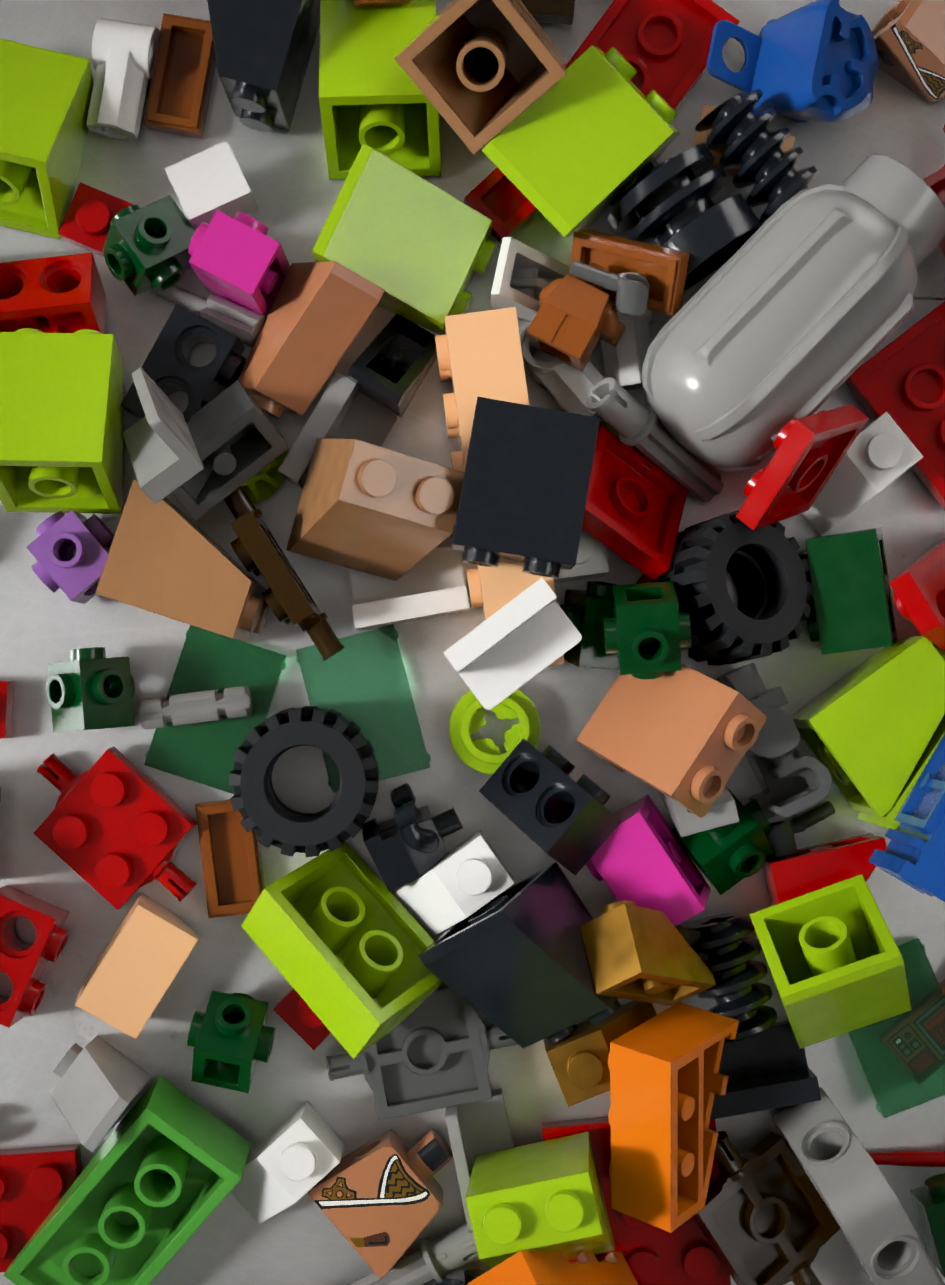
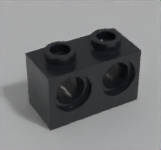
[121,304,246,423]
[479,738,621,876]

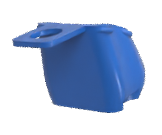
[706,0,880,123]

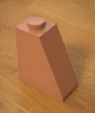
[238,261,385,419]

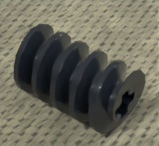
[695,89,817,224]
[682,914,778,1043]

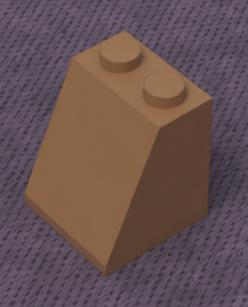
[395,0,566,155]
[286,438,464,581]
[95,479,270,643]

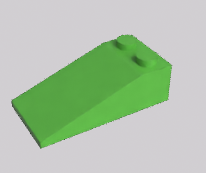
[4,1075,251,1285]

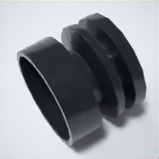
[607,143,763,292]

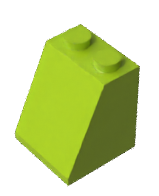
[319,0,441,180]
[0,39,93,240]
[481,45,680,238]
[312,144,497,335]
[0,328,123,514]
[790,635,945,818]
[749,874,911,1049]
[465,1132,615,1268]

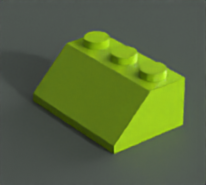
[241,841,444,1059]

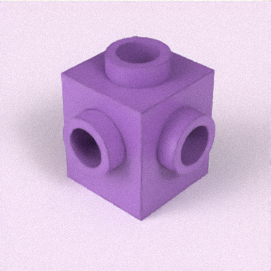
[26,510,114,604]

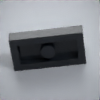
[710,1020,821,1120]

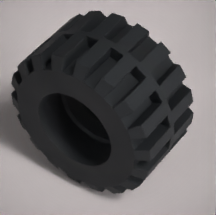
[652,510,813,666]
[229,706,379,857]

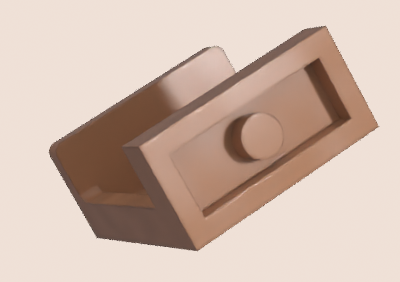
[576,663,766,818]

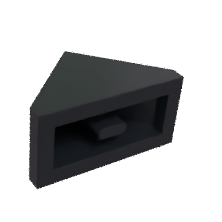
[347,314,437,418]

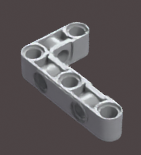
[772,1087,945,1285]

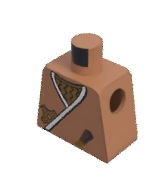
[872,0,945,103]
[308,1129,453,1279]

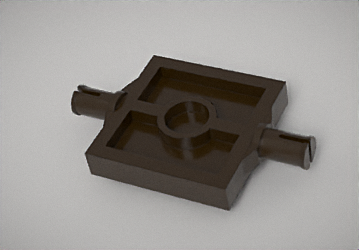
[223,486,345,661]
[693,1131,841,1285]

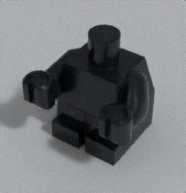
[362,783,463,892]

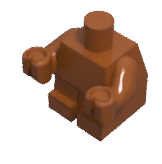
[527,263,626,372]

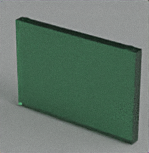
[144,625,287,794]
[296,625,431,793]
[848,938,945,1118]

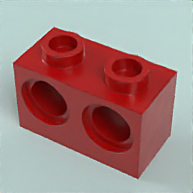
[0,253,106,334]
[0,885,70,1028]

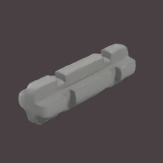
[138,686,253,730]

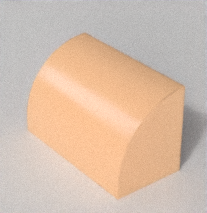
[75,893,198,1039]

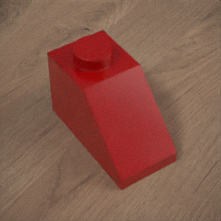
[762,833,887,906]

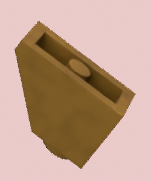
[580,900,716,1006]
[543,1000,657,1107]

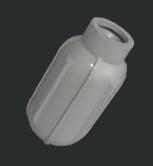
[642,154,945,472]

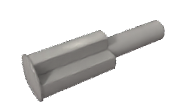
[156,285,266,348]

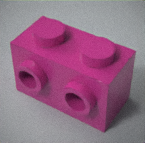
[188,210,290,317]
[586,794,711,926]

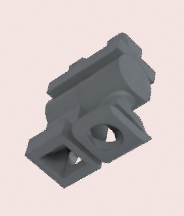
[714,662,832,820]

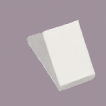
[490,237,570,322]

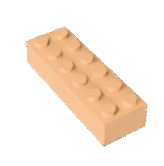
[435,307,565,667]

